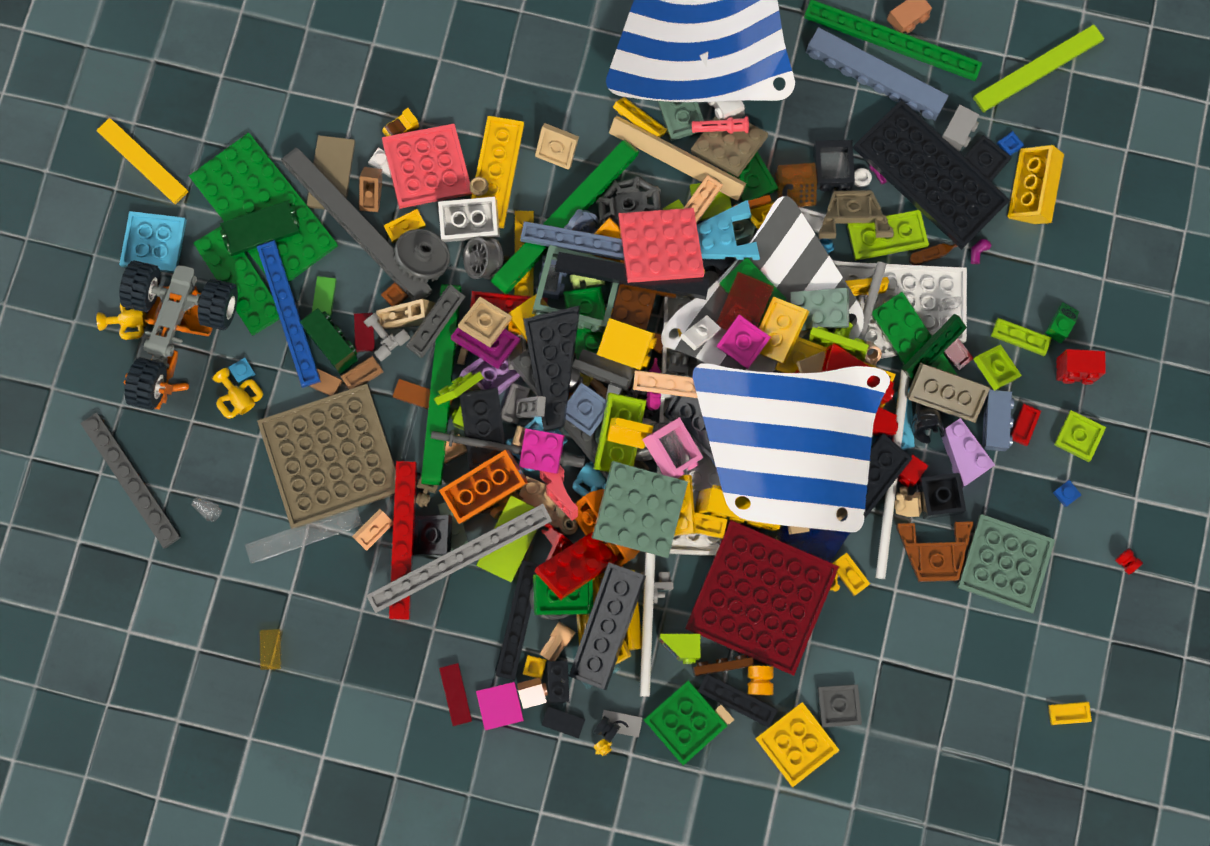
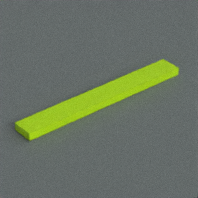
[973,25,1105,113]

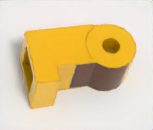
[382,108,419,136]

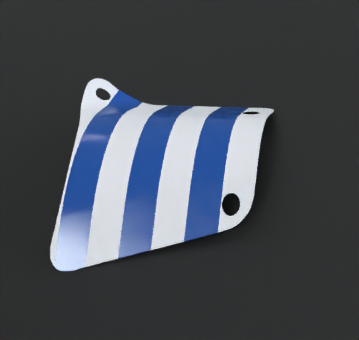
[606,0,795,102]
[693,364,890,532]

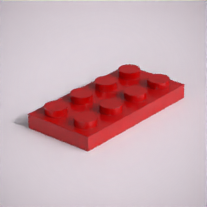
[535,531,618,600]

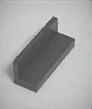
[573,350,635,391]

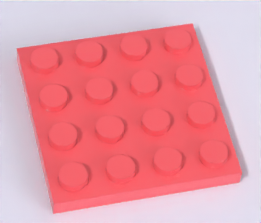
[382,123,472,209]
[618,208,704,283]

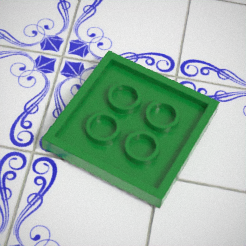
[644,681,727,766]

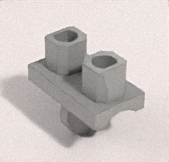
[641,572,673,604]

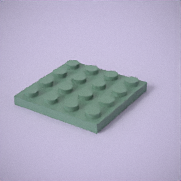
[592,461,688,558]
[957,514,1055,614]

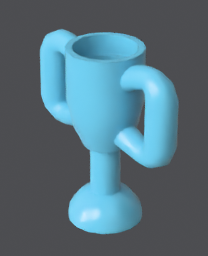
[572,461,606,497]

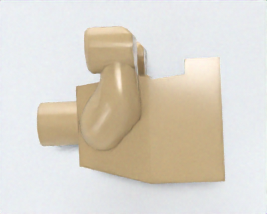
[894,487,922,517]

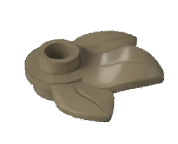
[547,505,578,535]

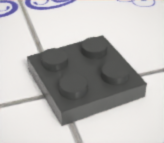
[818,684,862,727]

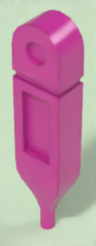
[646,358,661,411]

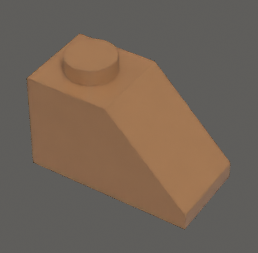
[360,167,382,212]

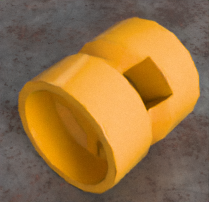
[748,666,774,695]

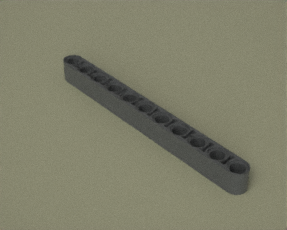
[281,147,433,301]

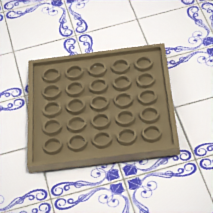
[257,384,396,530]

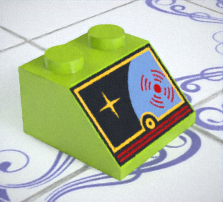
[659,634,700,664]

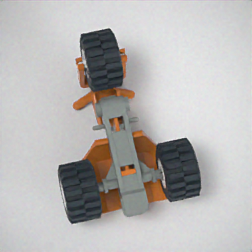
[119,260,238,410]

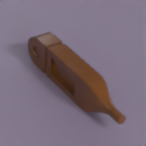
[909,244,958,265]

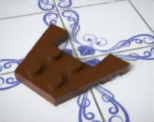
[611,284,677,353]

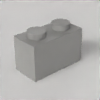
[942,105,979,152]

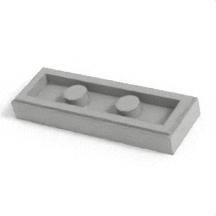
[515,396,546,419]

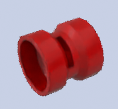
[1115,548,1143,575]

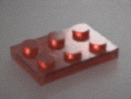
[716,272,774,330]

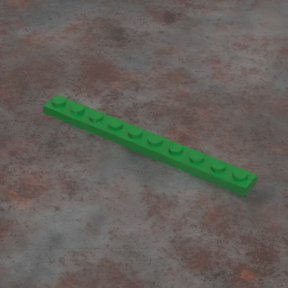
[804,0,982,81]

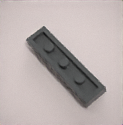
[405,285,465,358]

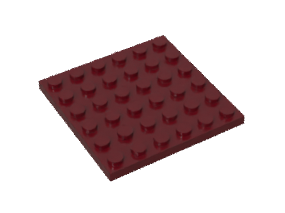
[685,520,839,676]

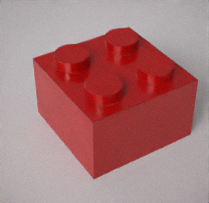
[1056,349,1106,385]

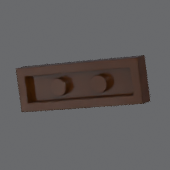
[693,655,754,676]

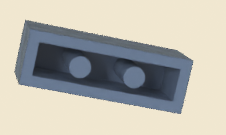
[982,390,1014,452]

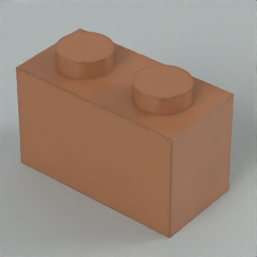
[887,0,932,34]

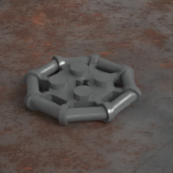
[596,176,663,227]

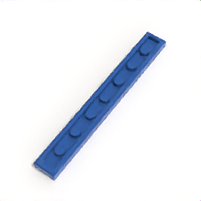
[257,240,321,388]

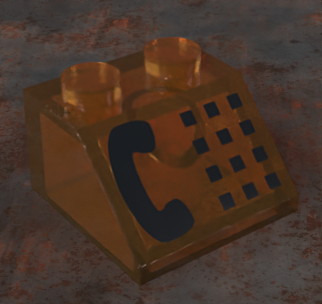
[775,163,817,207]

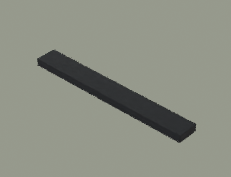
[555,252,710,300]

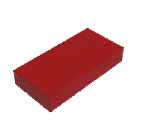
[1010,404,1041,446]

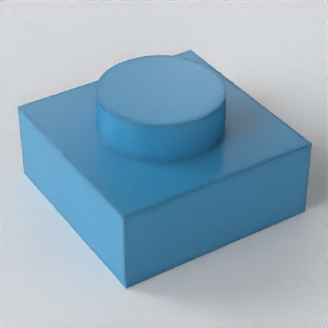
[228,358,256,385]

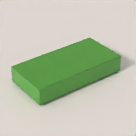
[312,276,337,316]

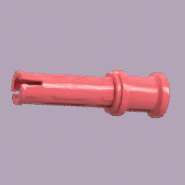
[692,116,749,134]

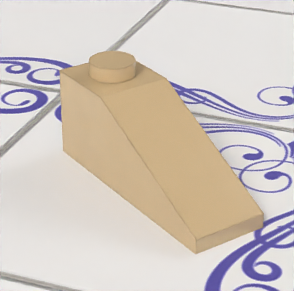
[376,299,436,329]

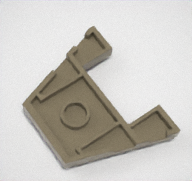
[819,190,894,239]

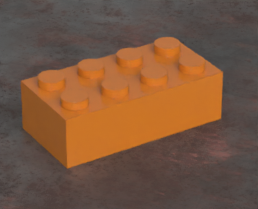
[439,450,529,524]

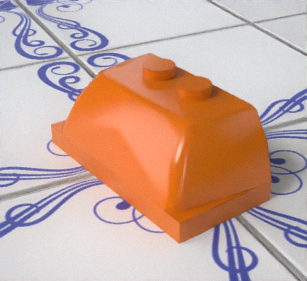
[575,489,639,567]

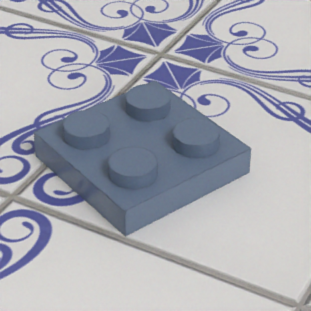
[566,382,607,437]

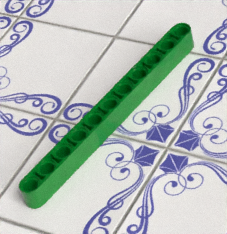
[491,140,639,295]
[421,284,461,486]

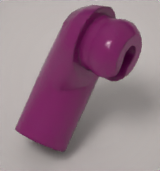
[970,239,991,264]

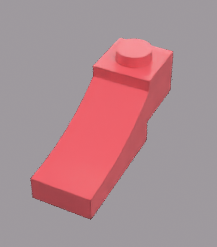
[540,465,578,521]

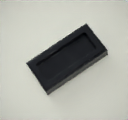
[541,707,585,739]

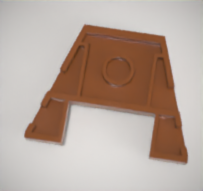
[896,521,973,582]

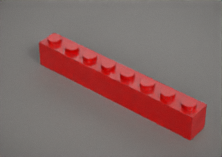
[389,461,417,620]

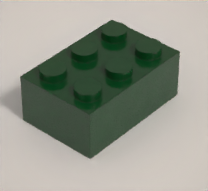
[300,308,358,374]

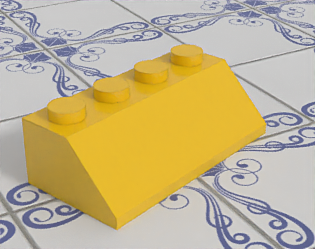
[1008,145,1064,224]

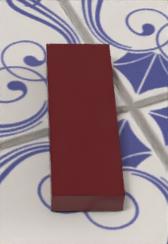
[439,663,472,726]

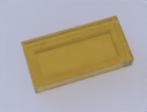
[260,629,281,670]

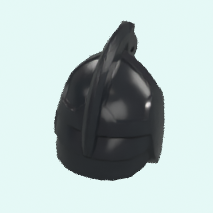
[912,403,944,444]

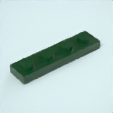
[902,313,967,381]

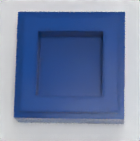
[997,131,1024,156]

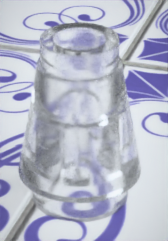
[192,497,222,522]

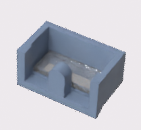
[536,256,567,299]

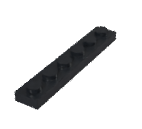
[496,561,540,681]

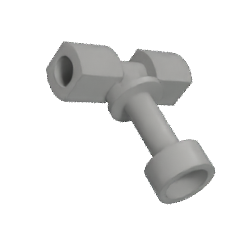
[363,312,411,362]

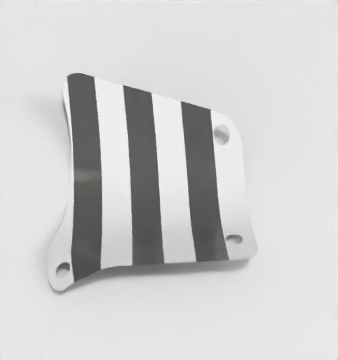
[661,196,864,373]

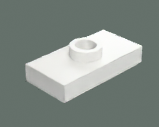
[681,316,721,350]

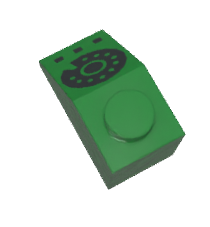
[1044,302,1079,343]

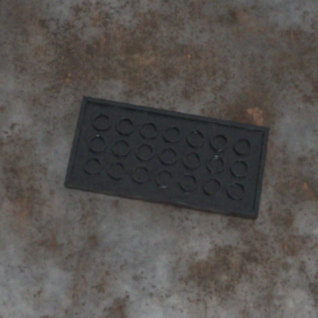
[853,100,1010,250]

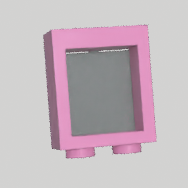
[642,417,703,479]

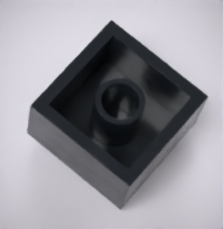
[917,473,966,519]

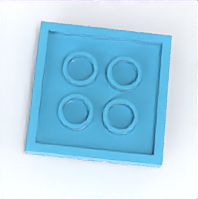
[119,211,187,273]

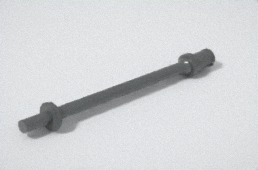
[431,430,585,468]

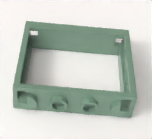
[532,245,623,333]

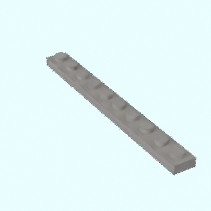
[366,504,552,613]

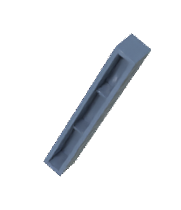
[806,27,949,121]

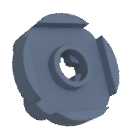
[564,209,598,234]

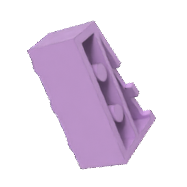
[942,418,995,488]

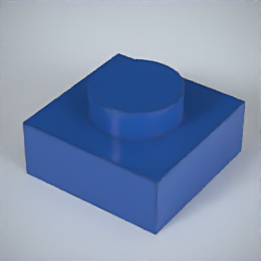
[1053,480,1081,507]

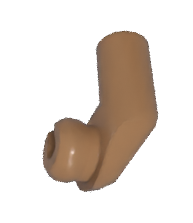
[590,378,608,399]

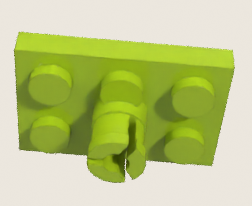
[809,322,869,362]

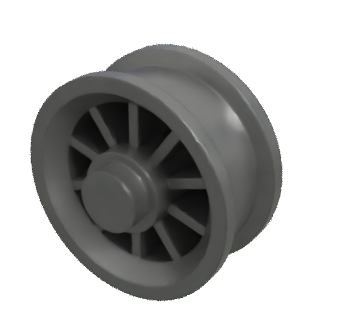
[463,237,510,280]

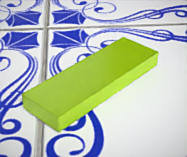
[991,318,1052,356]

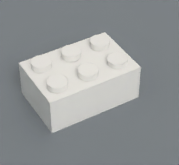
[438,197,500,242]

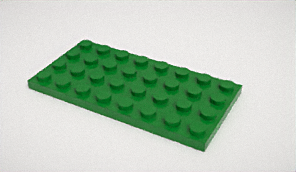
[189,133,338,282]

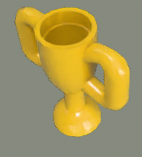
[96,303,147,340]
[212,368,263,419]

